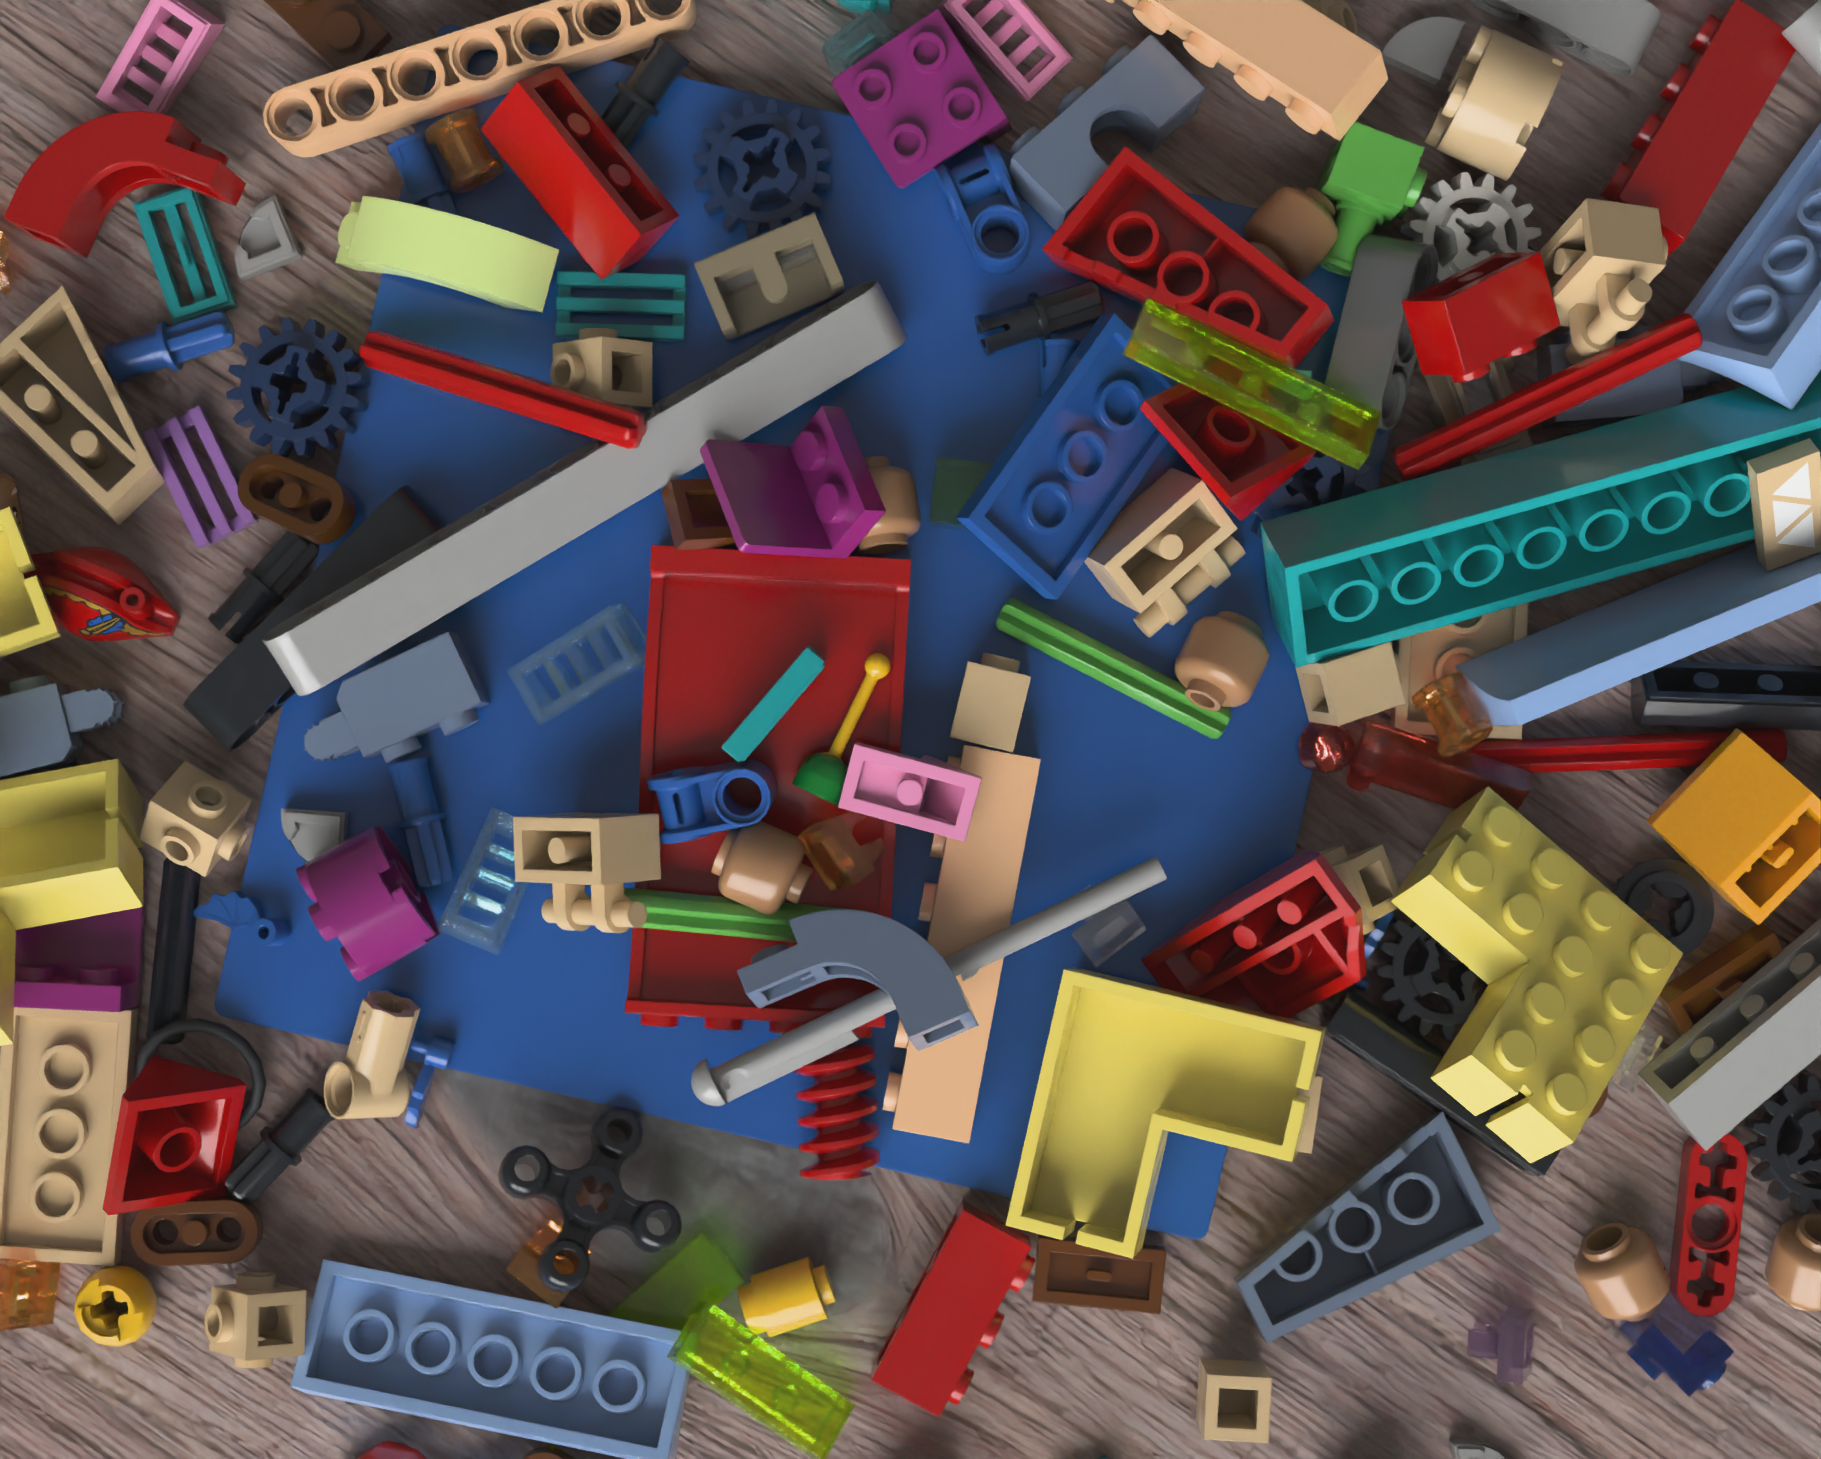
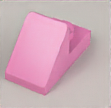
[838,742,982,842]

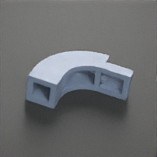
[737,909,979,1051]

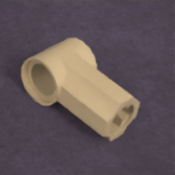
[324,991,420,1119]

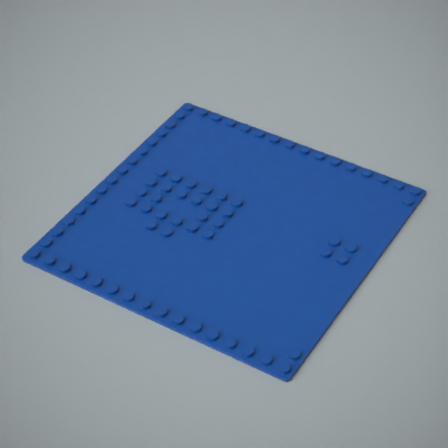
[214,24,1391,1240]

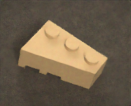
[0,285,165,525]

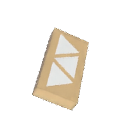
[1747,438,1821,571]

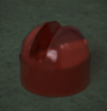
[1298,722,1356,774]

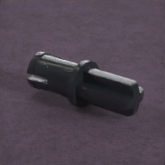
[601,36,690,148]
[974,281,1105,356]
[208,531,319,644]
[224,1088,335,1204]

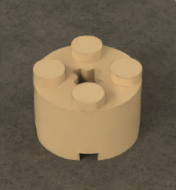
[1424,25,1564,181]

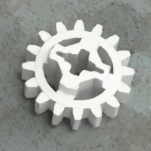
[1400,172,1542,284]

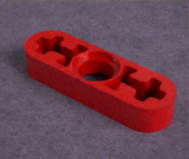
[1669,1134,1748,1317]

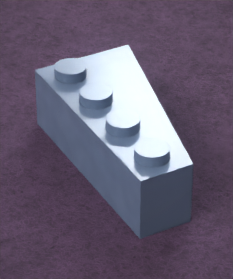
[1233,1111,1502,1343]

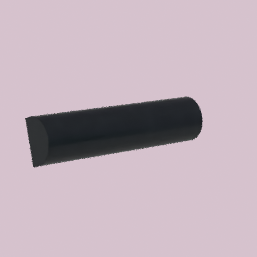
[1630,661,1821,731]
[1321,988,1561,1177]

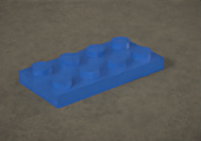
[956,313,1183,600]

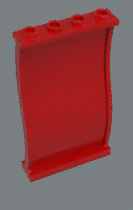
[625,545,911,1038]

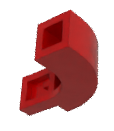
[4,111,246,258]

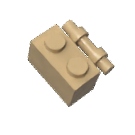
[1539,198,1668,365]
[1084,468,1246,638]
[513,812,661,934]

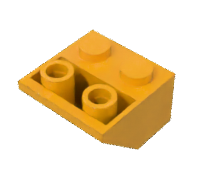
[1646,728,1821,925]

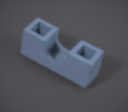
[1009,34,1205,231]

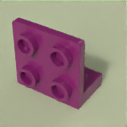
[832,9,1013,189]
[700,406,886,559]
[14,879,146,1012]

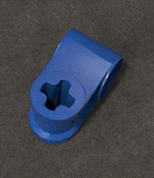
[933,142,1030,275]
[646,759,777,844]

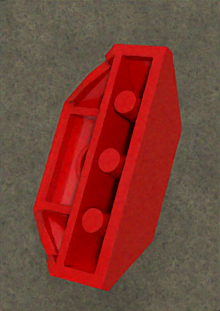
[1141,850,1367,1018]

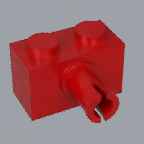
[1401,252,1561,383]

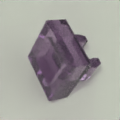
[1467,1306,1536,1384]

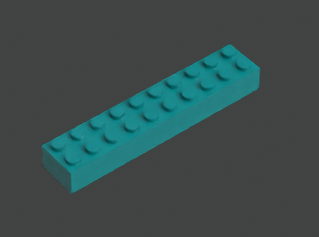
[1260,370,1821,668]

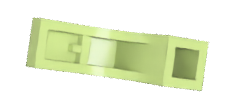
[335,196,559,312]

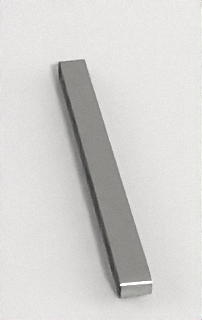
[263,280,908,696]

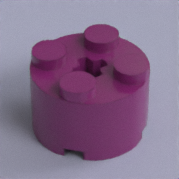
[296,825,441,982]

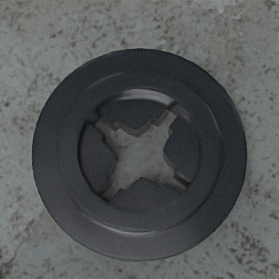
[1614,858,1714,956]

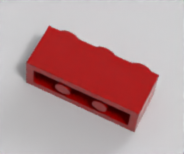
[480,65,680,280]
[871,1200,1035,1417]

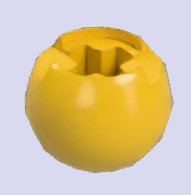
[74,1265,157,1346]

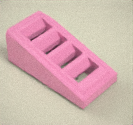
[96,0,225,115]
[934,0,1073,102]

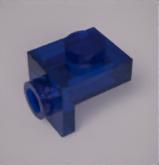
[1619,1319,1734,1397]

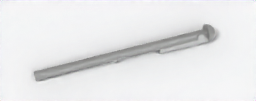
[691,856,1167,1106]

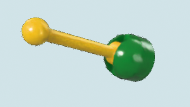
[791,653,890,806]

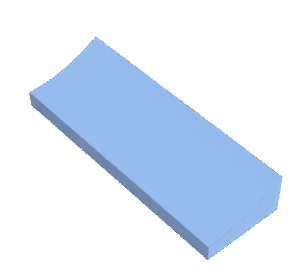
[1677,122,1821,410]
[1455,543,1821,726]
[290,1259,698,1459]

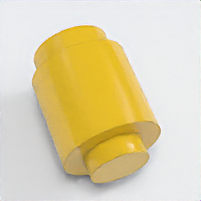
[737,1256,836,1337]

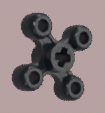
[498,1108,682,1293]

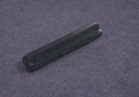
[146,857,201,1045]

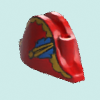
[24,546,181,642]

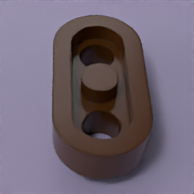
[238,453,356,544]
[130,1196,264,1266]

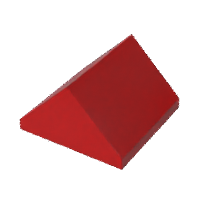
[1140,357,1317,521]
[103,1056,246,1215]

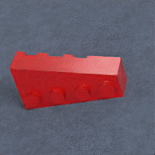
[1600,0,1796,257]
[1042,146,1335,371]

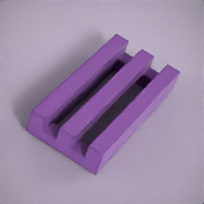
[142,405,259,549]

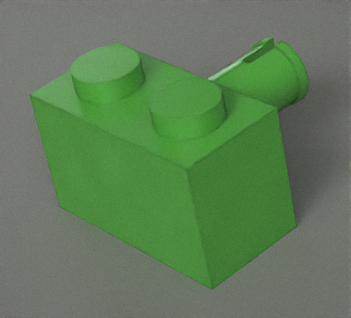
[1316,122,1428,278]

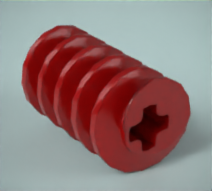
[795,1043,880,1180]

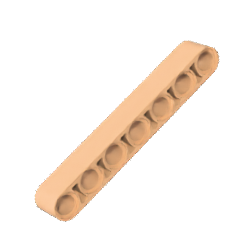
[263,0,697,158]

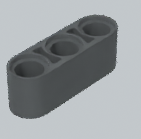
[1322,234,1438,430]

